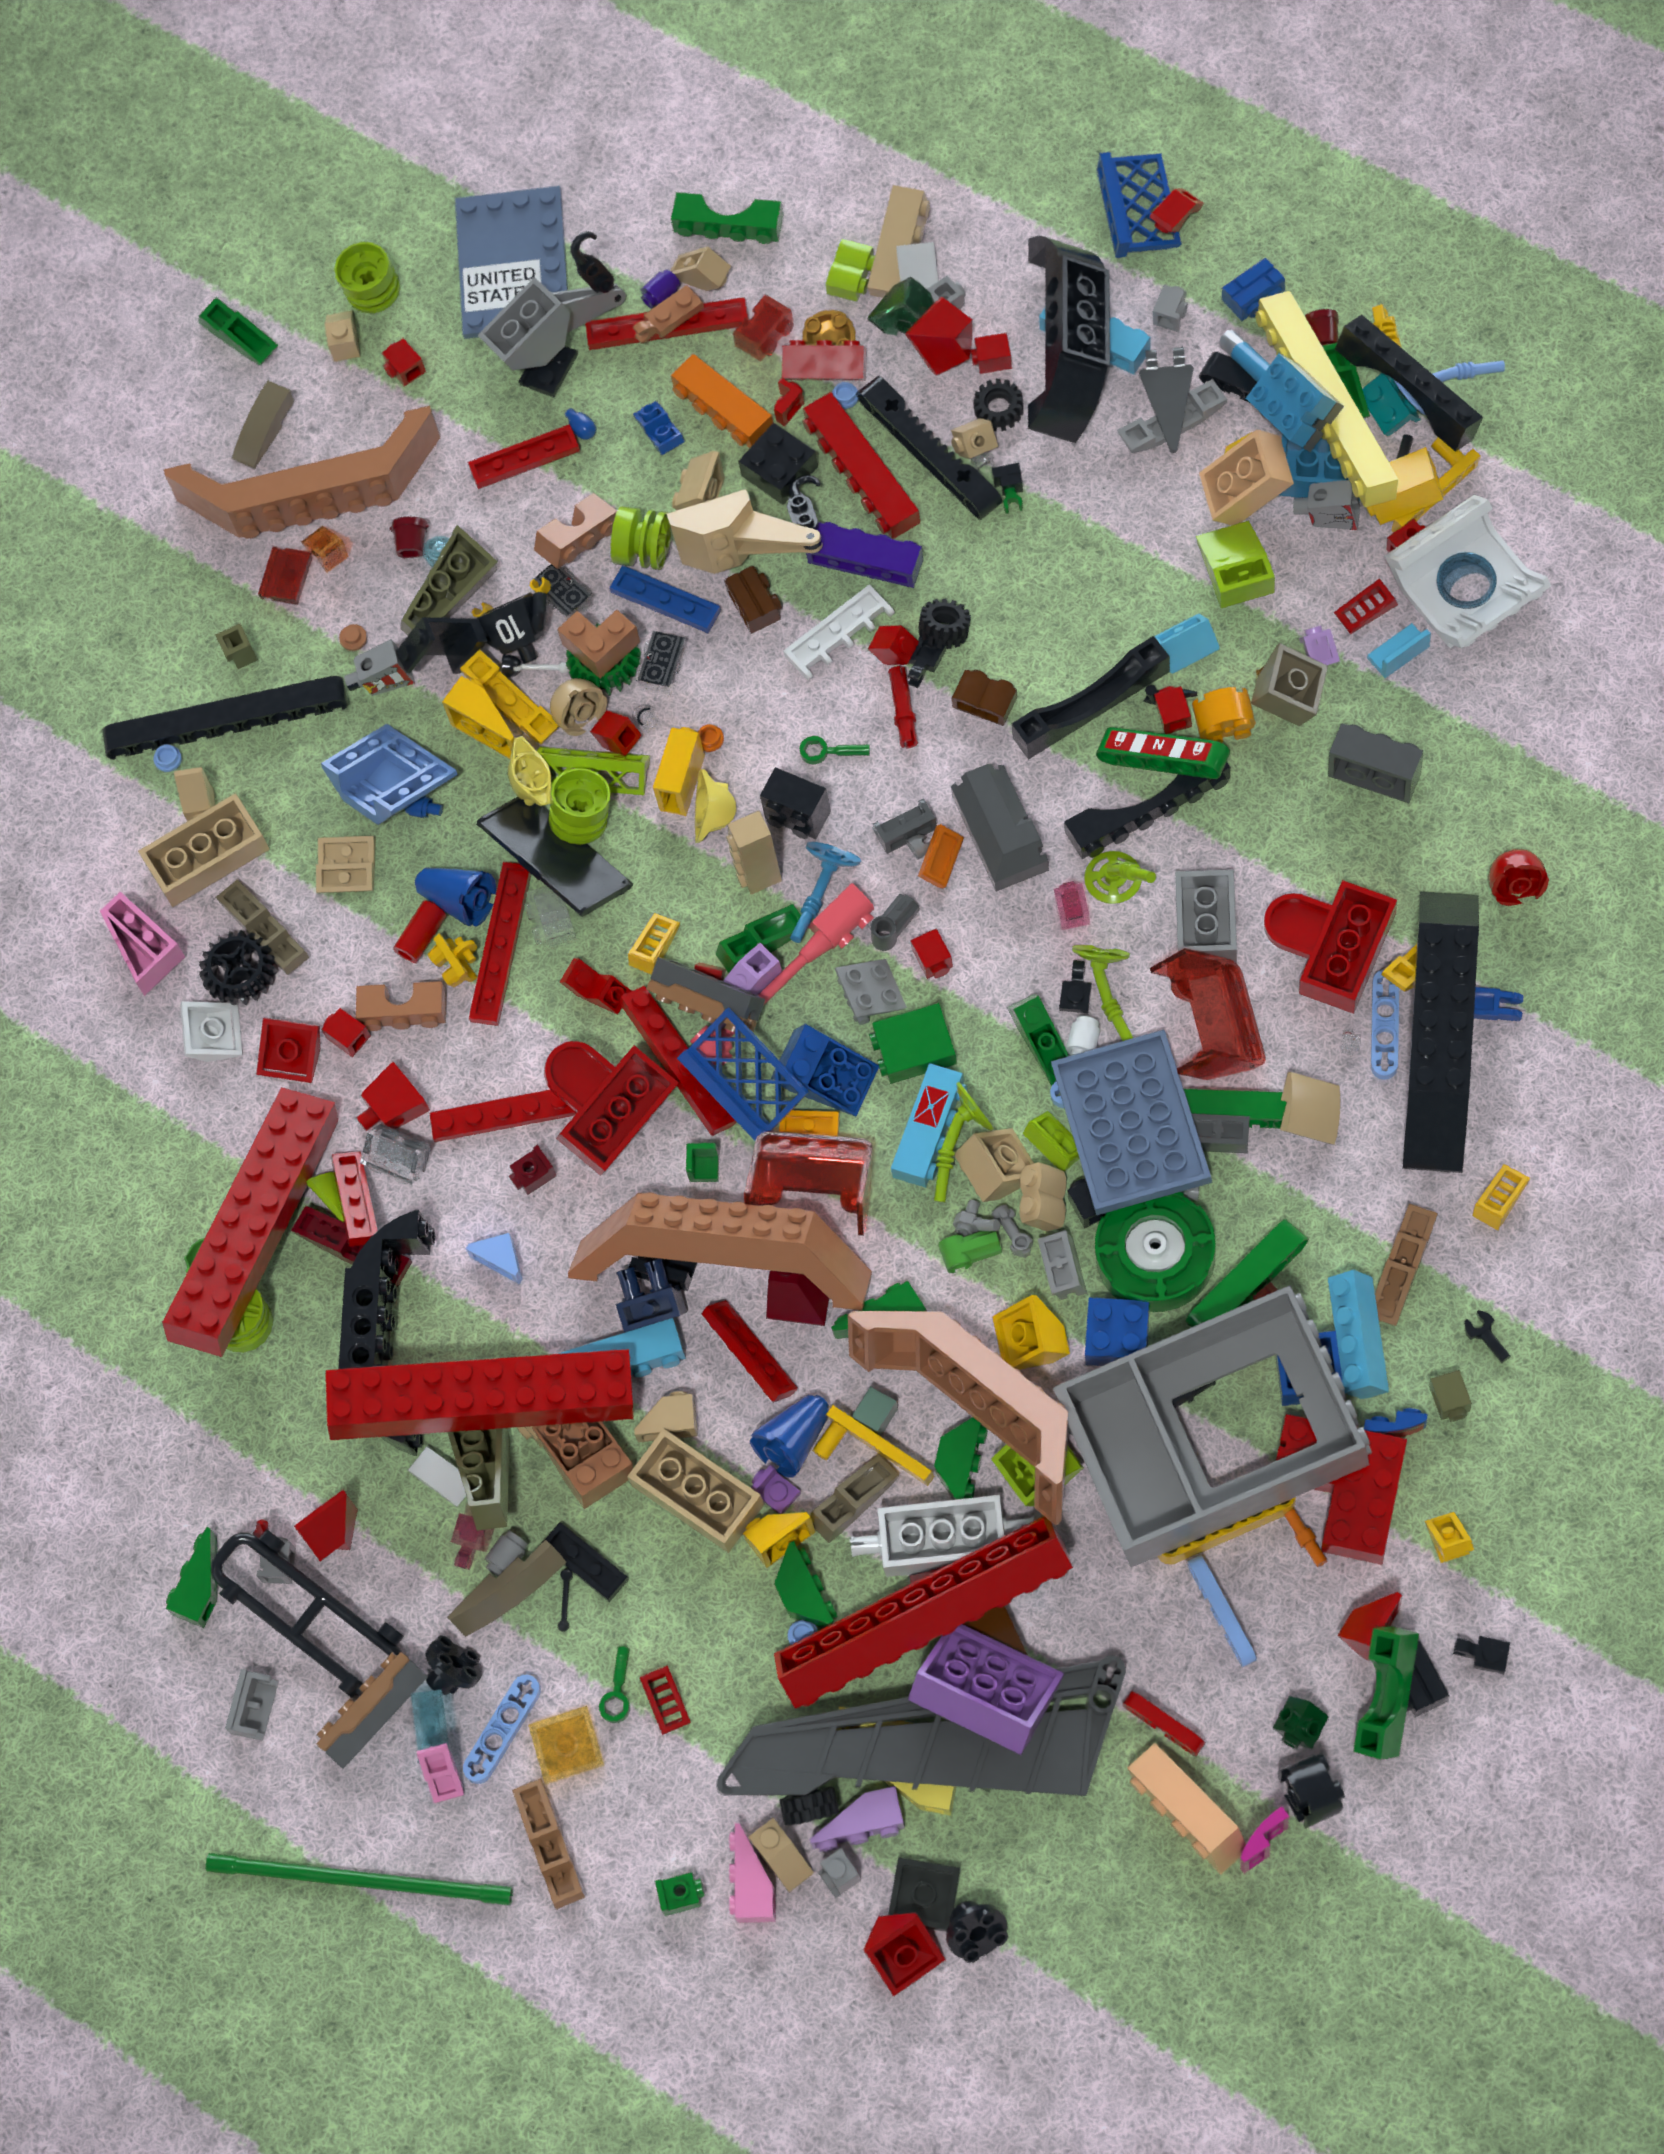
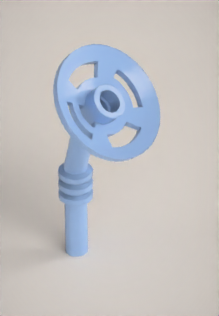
[1394,361,1505,415]

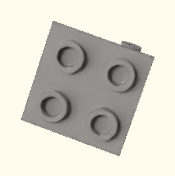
[835,959,907,1025]

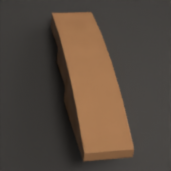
[1375,1204,1438,1326]
[512,1778,585,1910]

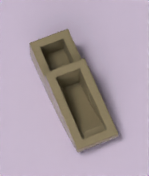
[231,380,295,469]
[810,1454,899,1543]

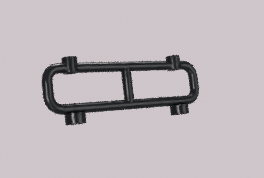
[210,1529,404,1698]

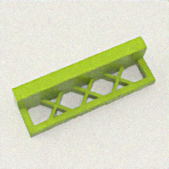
[537,747,650,795]

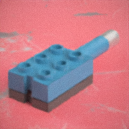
[1219,330,1344,452]

